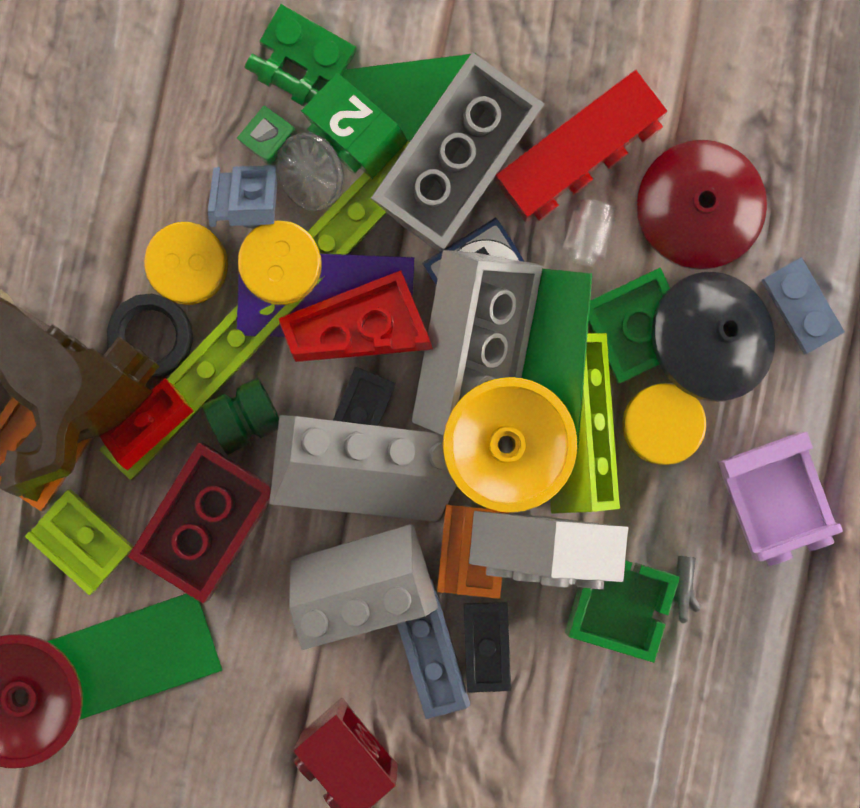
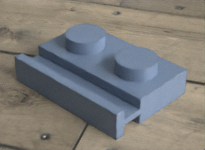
[208,165,278,228]

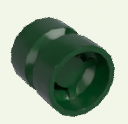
[202,377,279,455]

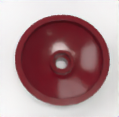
[636,140,767,270]
[0,634,83,769]

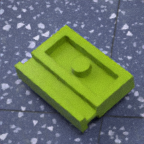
[25,489,134,596]

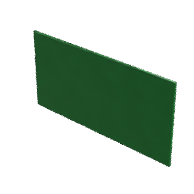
[313,53,476,157]
[510,268,592,452]
[47,593,223,720]

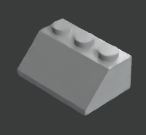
[289,524,438,650]

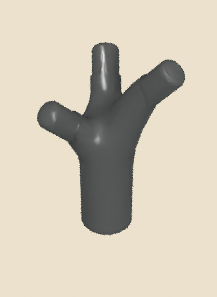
[671,556,701,623]

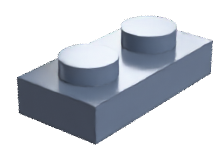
[761,257,845,355]

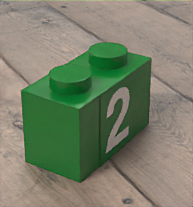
[301,73,408,179]

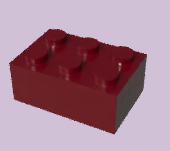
[128,443,271,604]
[293,698,398,808]

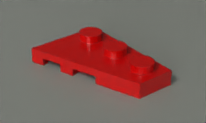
[278,270,433,362]

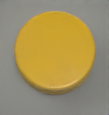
[238,220,322,305]
[144,222,228,305]
[622,383,706,465]

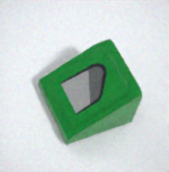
[237,105,298,165]

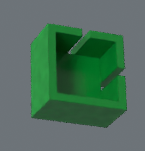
[565,560,680,663]

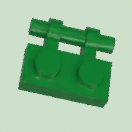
[245,4,357,106]

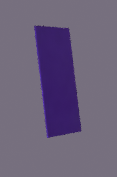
[237,254,415,337]

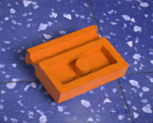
[437,505,509,599]

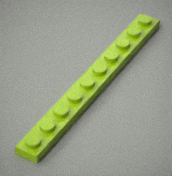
[99,141,410,480]

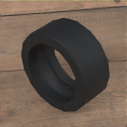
[107,294,193,377]

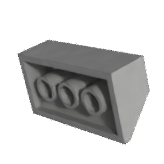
[371,52,545,252]
[412,250,543,435]
[269,415,456,522]

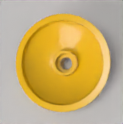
[443,377,577,512]

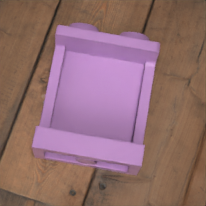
[718,432,843,566]

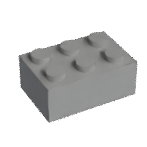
[469,511,628,589]

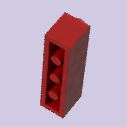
[494,69,668,222]

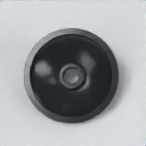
[652,272,775,402]

